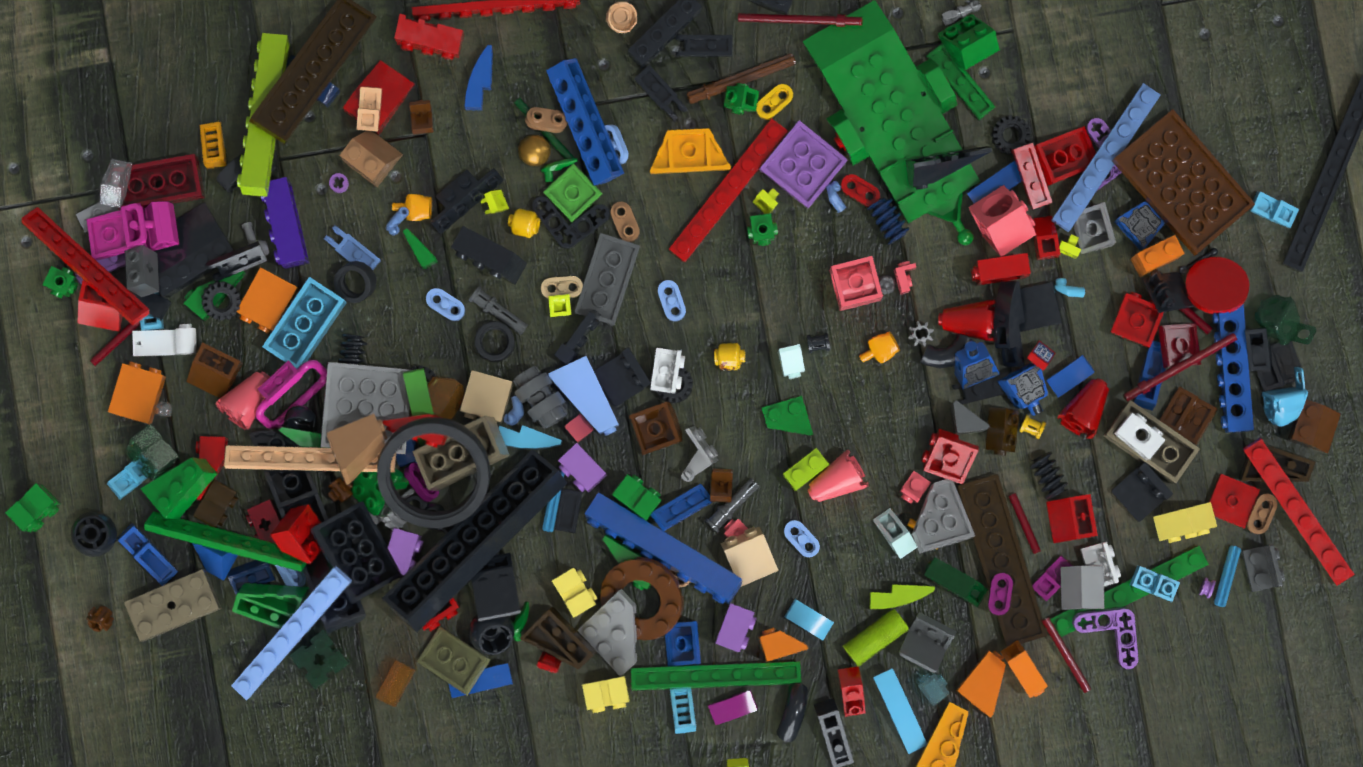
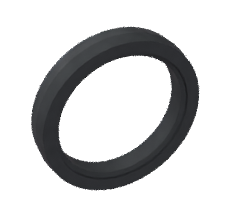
[377,417,490,528]

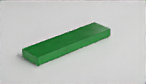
[926,43,996,120]

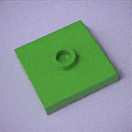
[543,163,602,223]

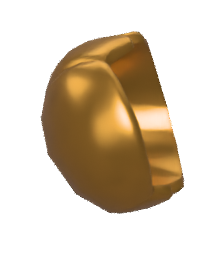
[518,134,551,166]

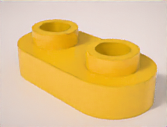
[756,84,793,120]

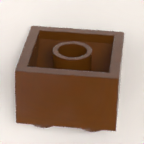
[1288,399,1341,454]

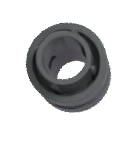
[513,366,567,429]

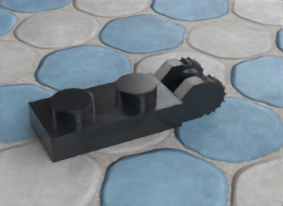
[634,65,688,121]

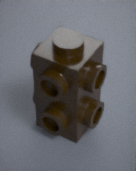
[986,408,1019,456]

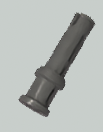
[468,286,528,336]
[704,478,760,534]

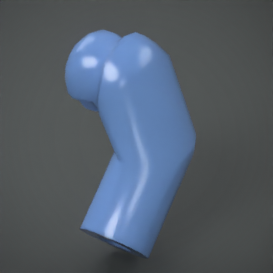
[826,181,846,213]
[386,207,409,235]
[504,396,524,426]

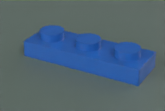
[651,484,712,532]

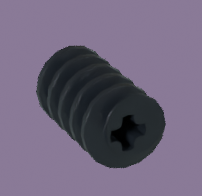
[338,334,367,365]
[1030,451,1068,499]

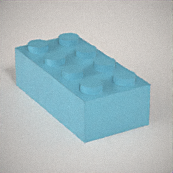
[262,277,347,369]

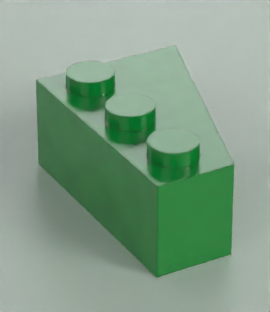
[140,458,218,519]
[232,583,309,629]

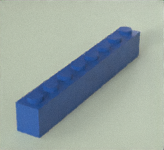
[585,492,743,605]

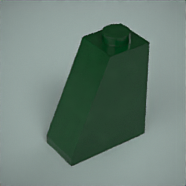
[924,557,988,608]

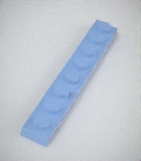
[231,566,352,700]

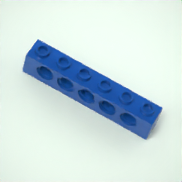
[546,58,624,186]
[1212,304,1254,433]

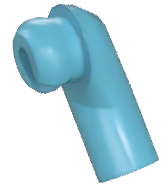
[1054,278,1085,298]

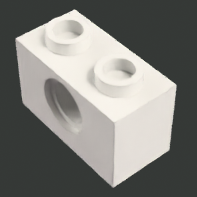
[1114,413,1165,461]

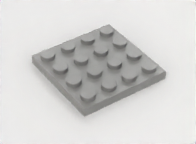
[320,362,412,454]

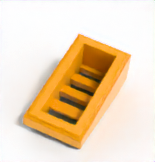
[200,122,227,169]

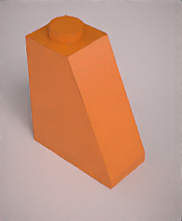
[1000,640,1048,698]
[956,650,1006,717]

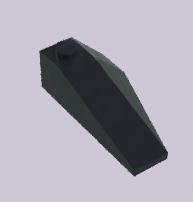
[905,146,992,190]

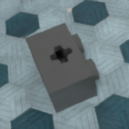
[125,245,159,297]

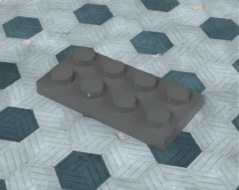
[574,233,640,326]

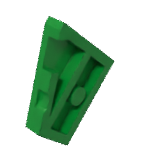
[761,396,813,436]

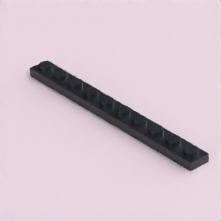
[1282,73,1363,272]

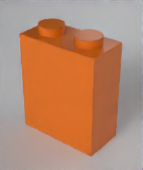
[1131,235,1185,277]
[237,267,299,334]
[108,361,166,425]

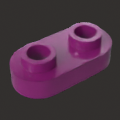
[404,463,439,502]
[988,573,1013,615]

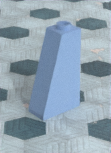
[548,356,619,436]

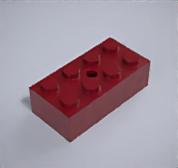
[112,154,205,210]

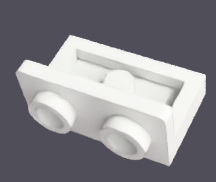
[650,348,685,394]
[1080,542,1121,586]

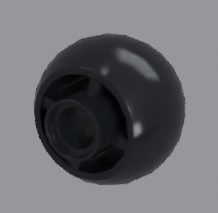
[71,511,117,557]
[468,615,515,655]

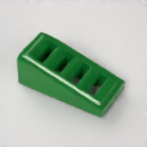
[403,229,438,269]

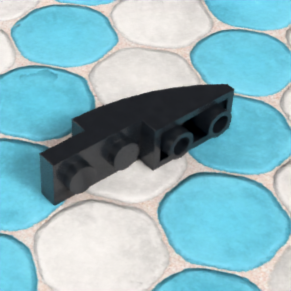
[994,281,1025,367]

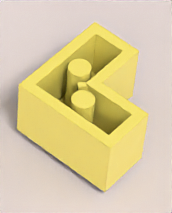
[1153,502,1217,543]

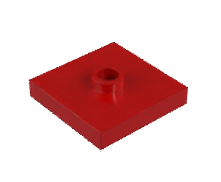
[1209,474,1260,529]

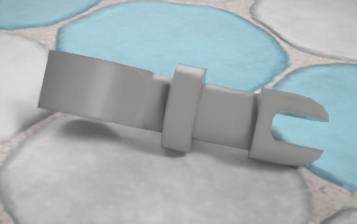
[942,0,981,25]

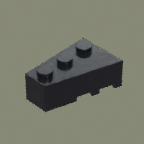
[451,226,528,285]

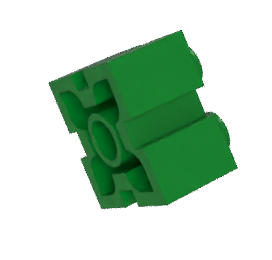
[612,474,662,521]
[5,483,61,533]

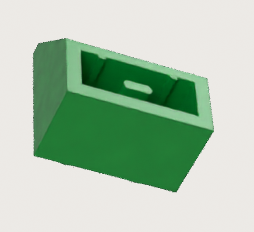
[938,14,1000,70]

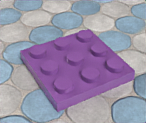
[759,121,848,209]

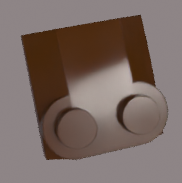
[629,402,683,455]

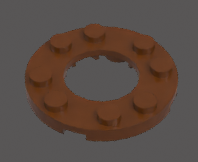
[600,557,684,640]

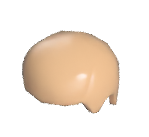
[606,1,637,33]

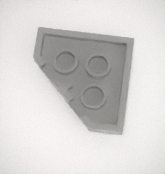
[912,479,975,553]
[577,589,637,677]

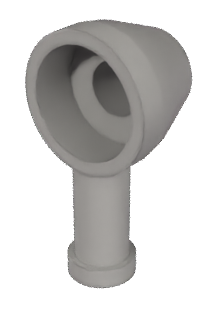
[242,222,269,255]

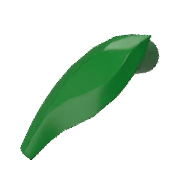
[541,158,578,183]
[513,602,529,641]

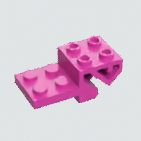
[86,202,179,261]

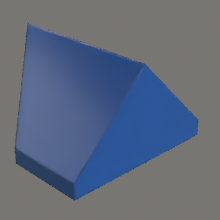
[192,543,238,581]

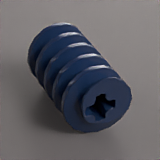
[867,198,910,245]

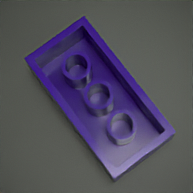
[261,177,310,269]

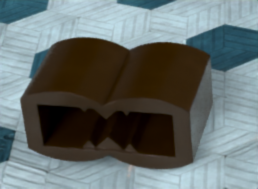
[193,479,239,528]

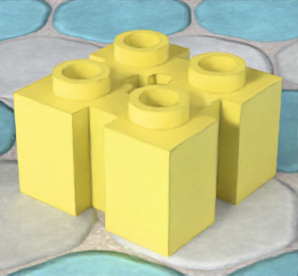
[552,568,598,618]
[582,676,630,713]

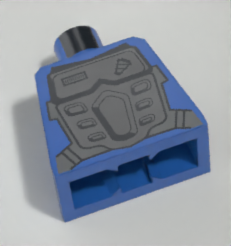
[1114,201,1165,251]
[955,341,1000,389]
[998,363,1048,416]

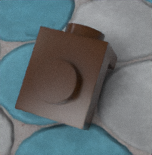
[409,100,434,135]
[710,469,733,503]

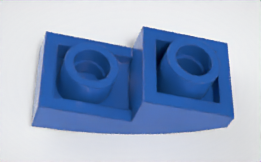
[1046,355,1095,398]

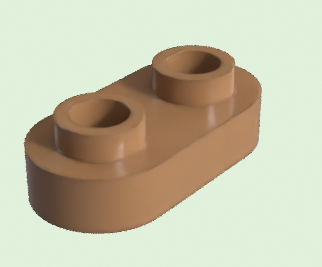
[525,107,568,133]
[611,202,640,243]
[1247,494,1277,534]

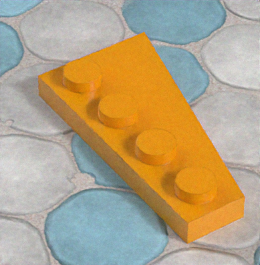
[915,702,968,767]

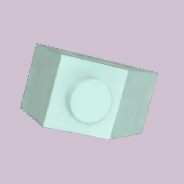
[778,344,805,379]
[873,508,917,559]

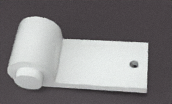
[132,324,197,357]

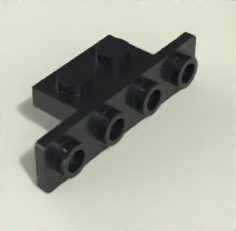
[431,168,504,234]

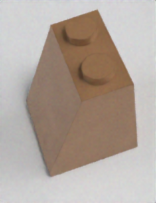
[340,131,403,187]
[326,414,387,485]

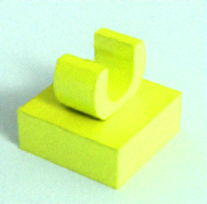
[753,188,779,214]
[481,190,509,214]
[1059,234,1081,259]

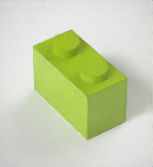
[783,448,829,491]

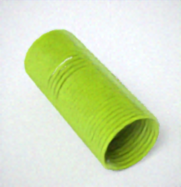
[843,609,909,667]

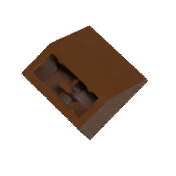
[187,342,243,398]

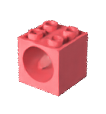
[968,185,1036,257]
[829,256,883,311]

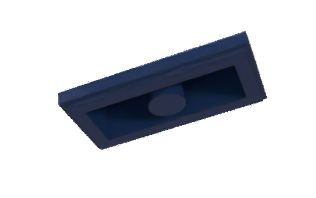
[228,560,275,595]

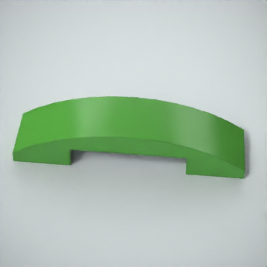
[403,368,434,447]

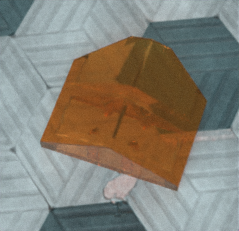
[428,377,465,420]

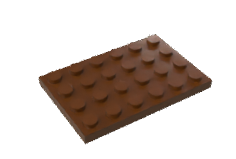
[1112,109,1255,256]

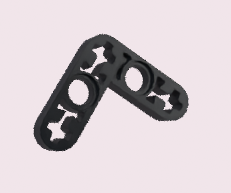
[532,196,610,249]

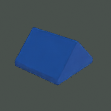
[665,621,701,666]

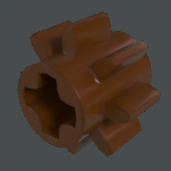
[328,477,353,503]
[86,606,114,632]

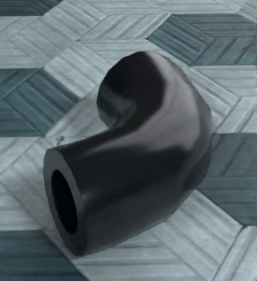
[920,334,975,369]
[776,683,808,742]

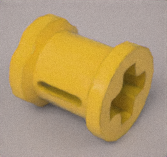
[1019,414,1046,440]

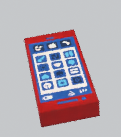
[1027,340,1056,370]

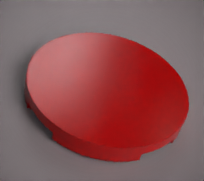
[1185,257,1249,314]

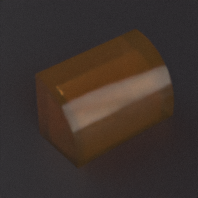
[375,660,416,707]

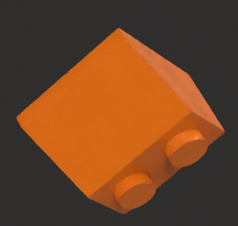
[759,628,808,661]

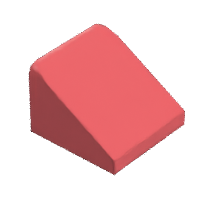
[564,414,594,443]

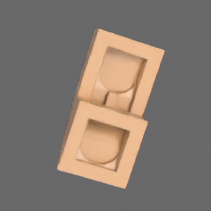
[357,86,382,131]

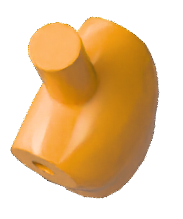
[392,194,432,221]
[859,331,900,364]

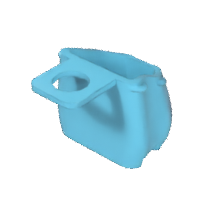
[1262,367,1308,427]

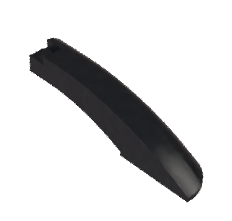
[249,430,366,633]

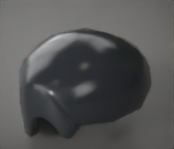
[283,405,317,431]

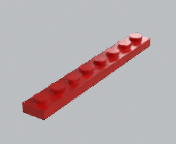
[412,0,580,22]
[669,119,788,263]
[21,207,149,325]
[1243,437,1355,586]

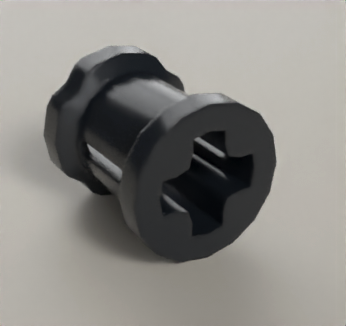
[806,332,830,354]

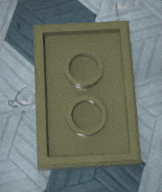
[417,626,490,696]

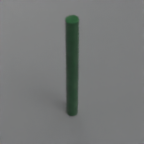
[514,98,575,159]

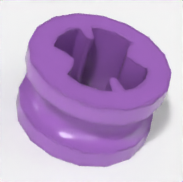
[329,173,349,193]
[1199,577,1216,599]

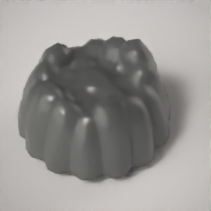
[878,274,896,295]

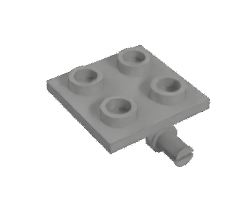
[681,426,719,482]

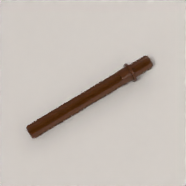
[687,53,796,104]

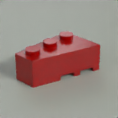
[395,14,464,60]

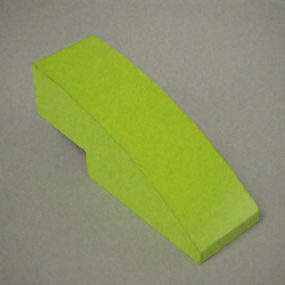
[869,585,935,609]

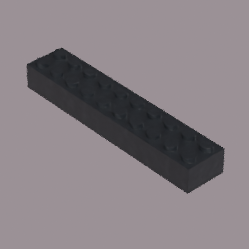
[382,449,567,633]

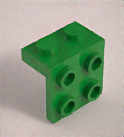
[351,468,409,516]

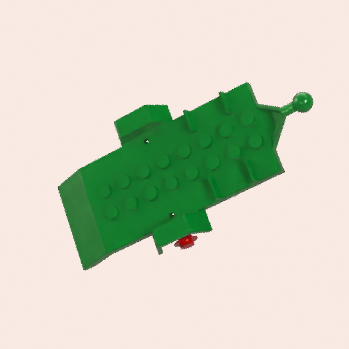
[803,0,981,245]

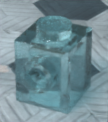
[917,673,950,706]

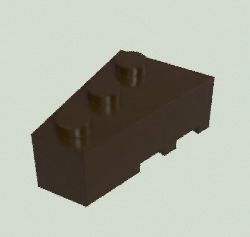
[1238,439,1315,482]
[520,607,597,670]

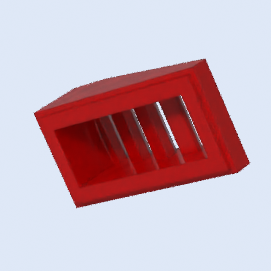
[537,651,562,674]

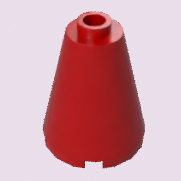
[938,300,996,342]
[1057,378,1109,439]

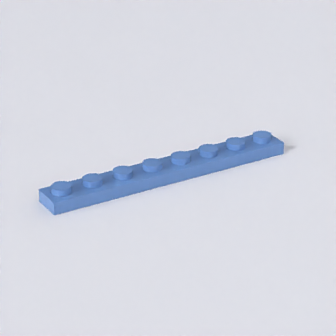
[1051,83,1160,232]

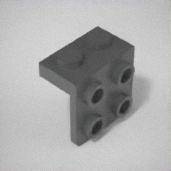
[899,612,957,673]

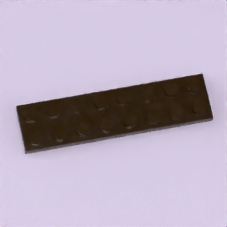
[249,0,377,144]
[957,474,1047,647]

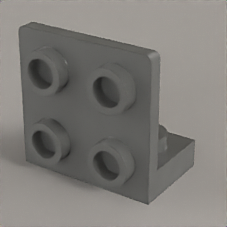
[1242,544,1285,592]

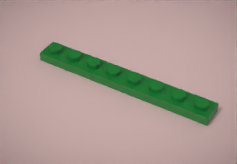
[144,511,307,572]
[1050,546,1209,637]
[631,662,801,691]

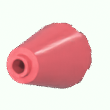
[215,371,270,430]
[808,450,869,502]

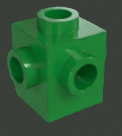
[724,83,759,115]
[747,213,778,246]
[43,266,78,299]

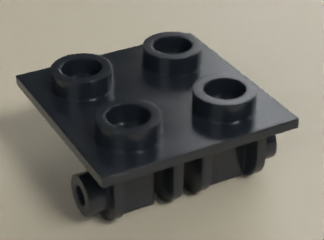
[1142,269,1195,313]

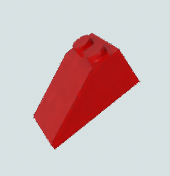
[343,60,415,135]
[1034,126,1096,187]

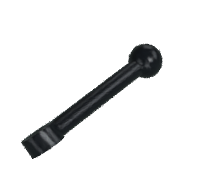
[1179,248,1218,274]

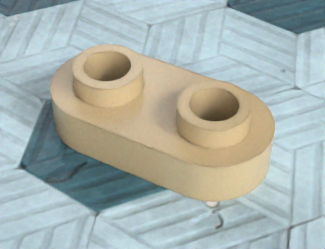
[541,276,583,299]

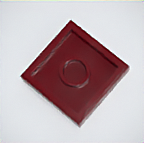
[1158,323,1201,368]

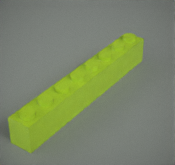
[237,33,290,197]

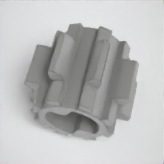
[908,321,934,347]
[380,504,407,530]

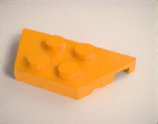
[650,128,731,174]

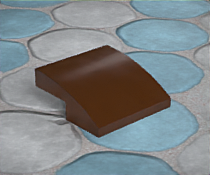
[1160,386,1218,446]

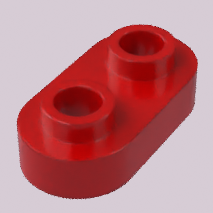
[841,174,880,207]

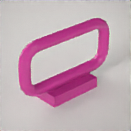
[256,360,327,429]

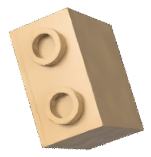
[460,370,513,423]
[720,527,779,587]

